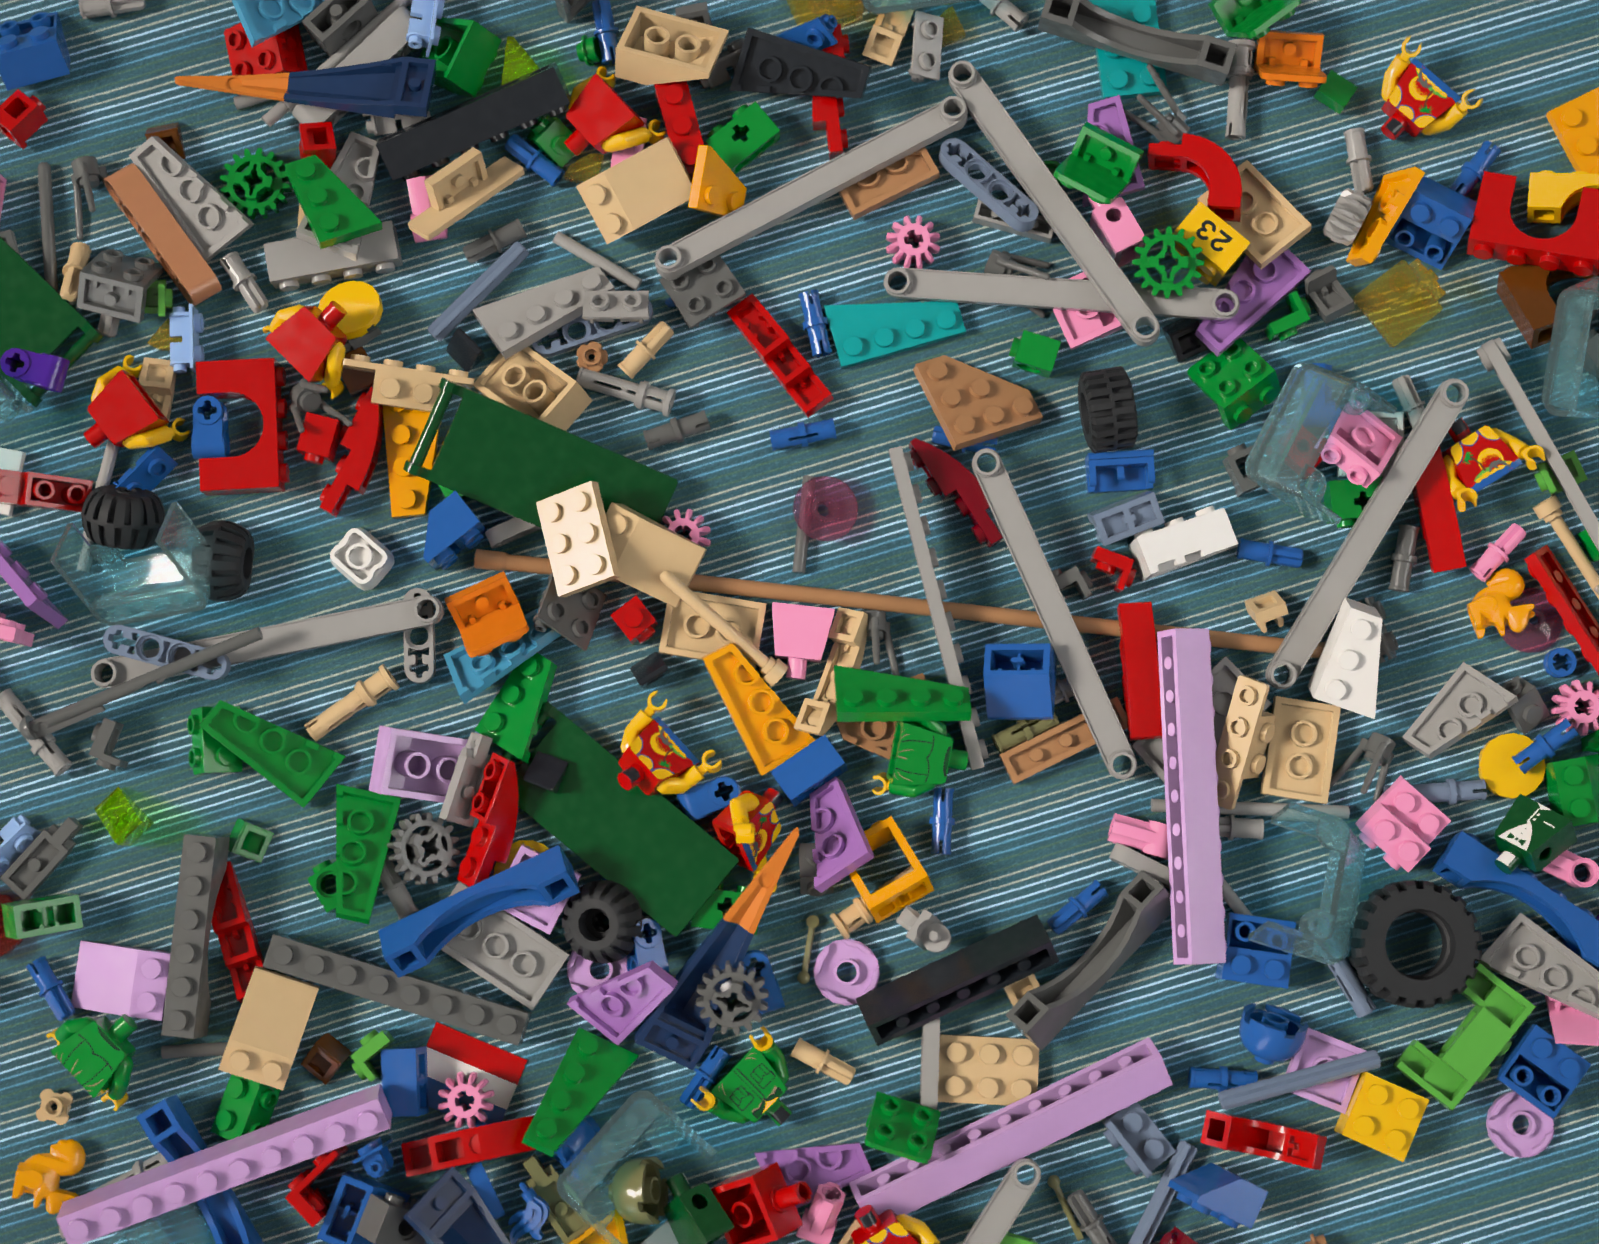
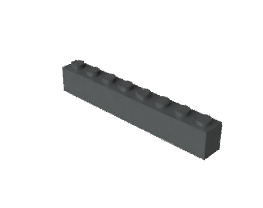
[263,933,532,1046]

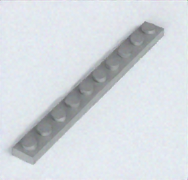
[888,446,989,770]

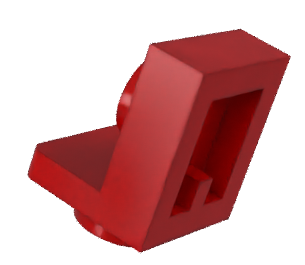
[1090,546,1137,593]

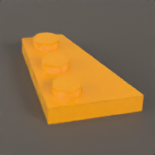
[1346,166,1425,267]

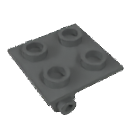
[659,255,746,328]
[533,573,607,651]

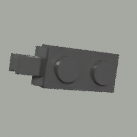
[0,817,83,900]

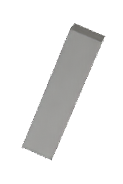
[972,199,1054,244]

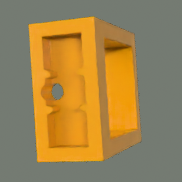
[848,816,935,923]

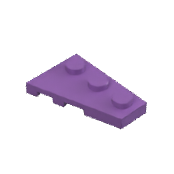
[1082,95,1145,207]
[0,540,68,629]
[809,776,875,893]
[567,960,678,1045]
[754,1142,872,1208]

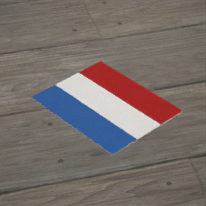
[426,1022,528,1127]

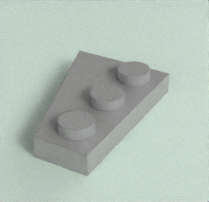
[1402,662,1519,759]

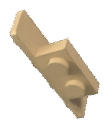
[408,147,525,240]
[343,354,475,413]
[1215,675,1276,810]

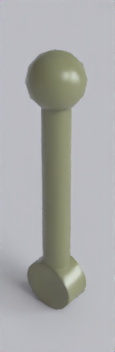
[797,915,819,984]
[1047,1175,1084,1241]

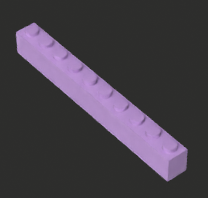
[1157,628,1227,965]
[849,1037,1173,1215]
[56,1084,392,1244]

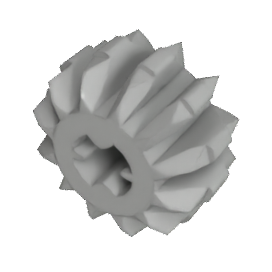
[1323,188,1372,246]

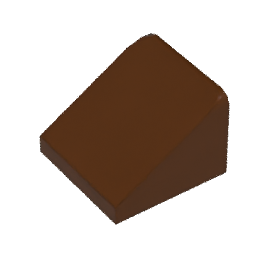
[145,122,186,159]
[341,347,375,396]
[301,1033,351,1085]

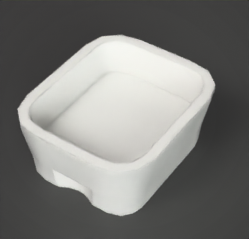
[330,527,394,591]

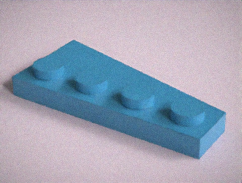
[232,0,325,47]
[443,608,561,704]

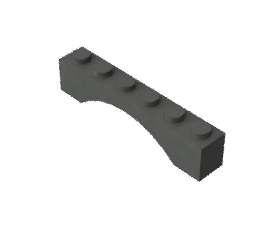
[1037,0,1237,86]
[161,833,230,1039]
[1006,870,1171,1051]

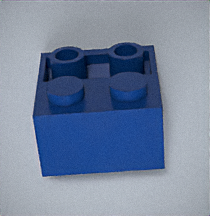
[0,12,71,91]
[1384,176,1477,270]
[423,491,487,571]
[983,643,1057,720]
[1215,913,1296,989]
[1497,1023,1591,1119]
[1168,1163,1268,1229]
[317,1170,411,1244]

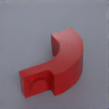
[1148,133,1242,222]
[1200,1110,1327,1170]

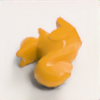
[1467,568,1535,640]
[12,1139,86,1214]

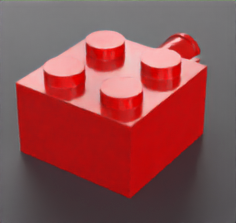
[710,1162,811,1244]

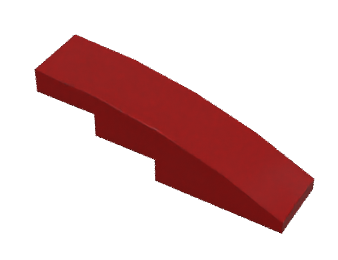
[727,293,834,418]
[1412,446,1467,573]
[1117,602,1162,740]
[212,861,266,1003]

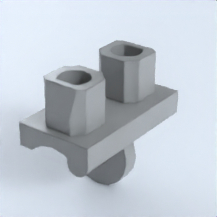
[896,905,951,953]

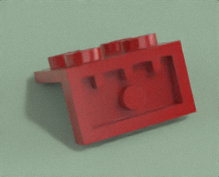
[224,22,308,75]
[285,1145,349,1228]

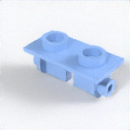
[406,0,445,57]
[169,304,205,374]
[0,814,41,876]

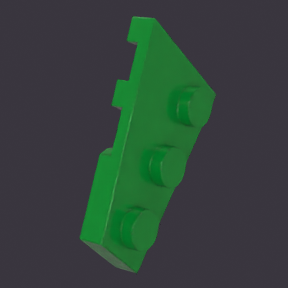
[284,155,383,249]
[474,653,557,764]

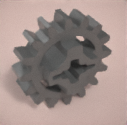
[387,812,460,885]
[696,960,769,1035]

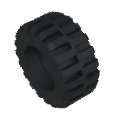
[1346,880,1482,1009]

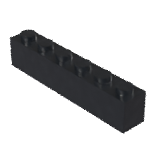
[376,62,571,181]
[856,914,1059,1046]

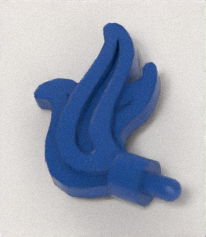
[508,1182,550,1244]

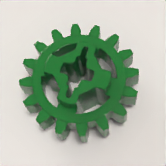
[220,148,292,220]
[1132,226,1204,299]

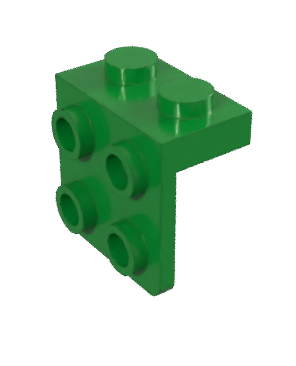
[1208,0,1302,40]
[1053,122,1144,204]
[1187,338,1282,431]
[864,1091,941,1164]

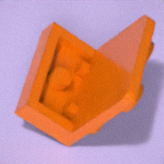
[1254,30,1327,88]
[444,571,529,658]

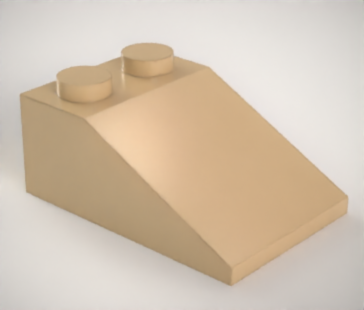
[615,6,729,85]
[576,136,692,244]
[474,347,593,431]
[606,502,707,608]
[218,965,319,1090]

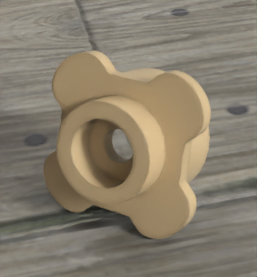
[36,1088,73,1125]

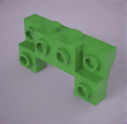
[1393,963,1536,1111]

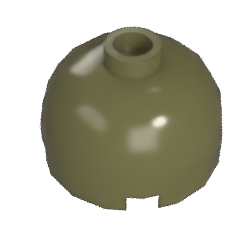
[608,1156,668,1225]

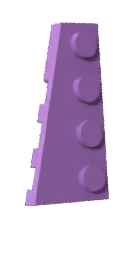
[1195,249,1311,357]

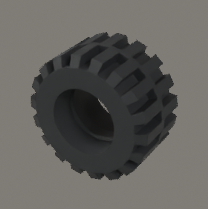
[1078,366,1138,453]

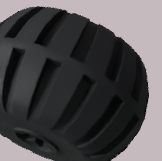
[81,485,165,550]
[188,520,255,602]
[562,880,644,963]

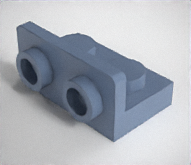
[1102,1102,1176,1178]

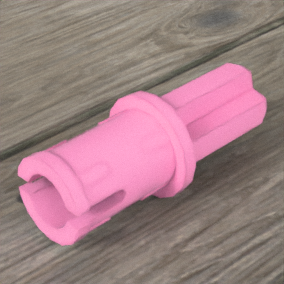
[1469,523,1526,582]

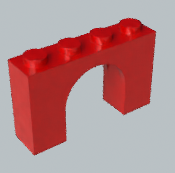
[1467,171,1599,276]
[196,358,290,496]

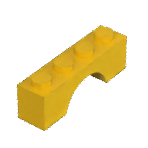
[1527,170,1599,223]

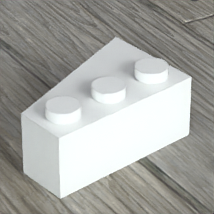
[1128,506,1238,582]
[1308,597,1382,719]

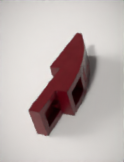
[909,438,1003,549]

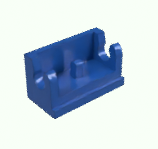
[1085,449,1155,494]
[770,734,848,807]
[381,1046,429,1117]

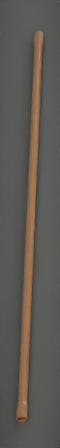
[474,549,1326,658]

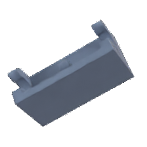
[1087,491,1165,546]

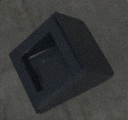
[1162,318,1208,363]
[446,328,485,372]
[630,652,669,688]
[523,751,569,794]

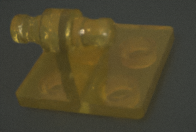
[1353,258,1446,348]

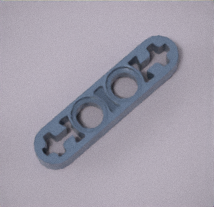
[938,138,1039,232]
[532,300,653,358]
[103,625,231,681]

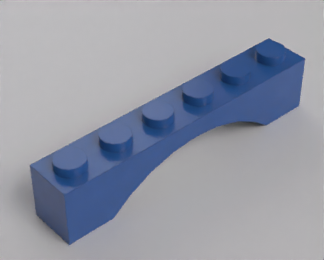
[1432,831,1599,971]
[378,845,580,978]
[136,1094,264,1244]

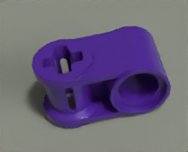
[0,348,70,393]

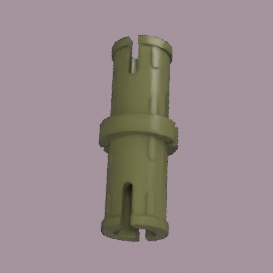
[991,712,1059,754]

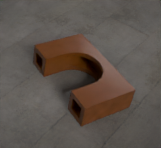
[1497,264,1599,349]

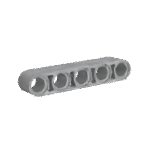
[292,6,417,127]

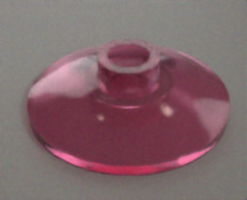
[793,476,858,541]
[1502,588,1563,653]

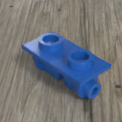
[775,14,838,50]
[113,445,178,491]
[352,1138,394,1178]

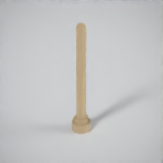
[1532,495,1599,600]
[660,571,788,686]

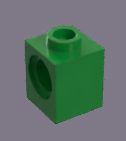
[1009,330,1061,378]
[307,859,336,913]

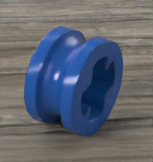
[1543,647,1577,678]

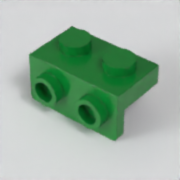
[187,706,242,775]
[210,1074,281,1140]

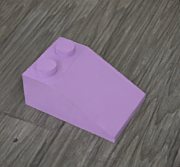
[369,726,468,803]
[71,941,171,1021]

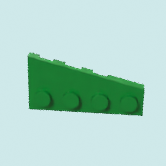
[833,665,972,722]
[198,699,346,808]
[336,784,401,924]
[522,1027,639,1157]

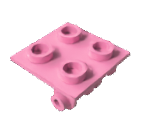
[1545,995,1599,1046]

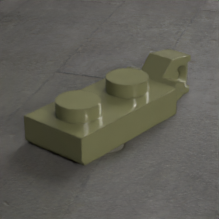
[523,1154,594,1244]

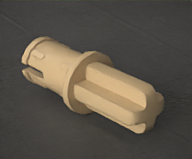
[60,242,92,302]
[617,321,674,379]
[790,1038,856,1085]

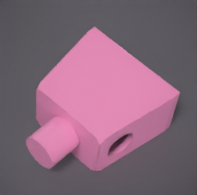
[1088,197,1145,267]
[772,602,835,680]

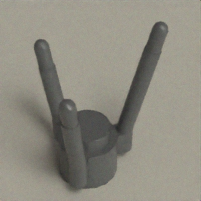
[1124,64,1190,144]
[71,156,122,241]
[984,249,1050,318]
[288,378,352,433]
[863,610,900,676]
[1330,732,1396,802]

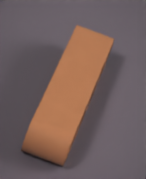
[104,163,222,307]

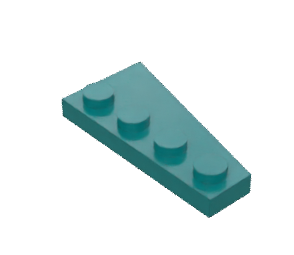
[823,301,966,369]

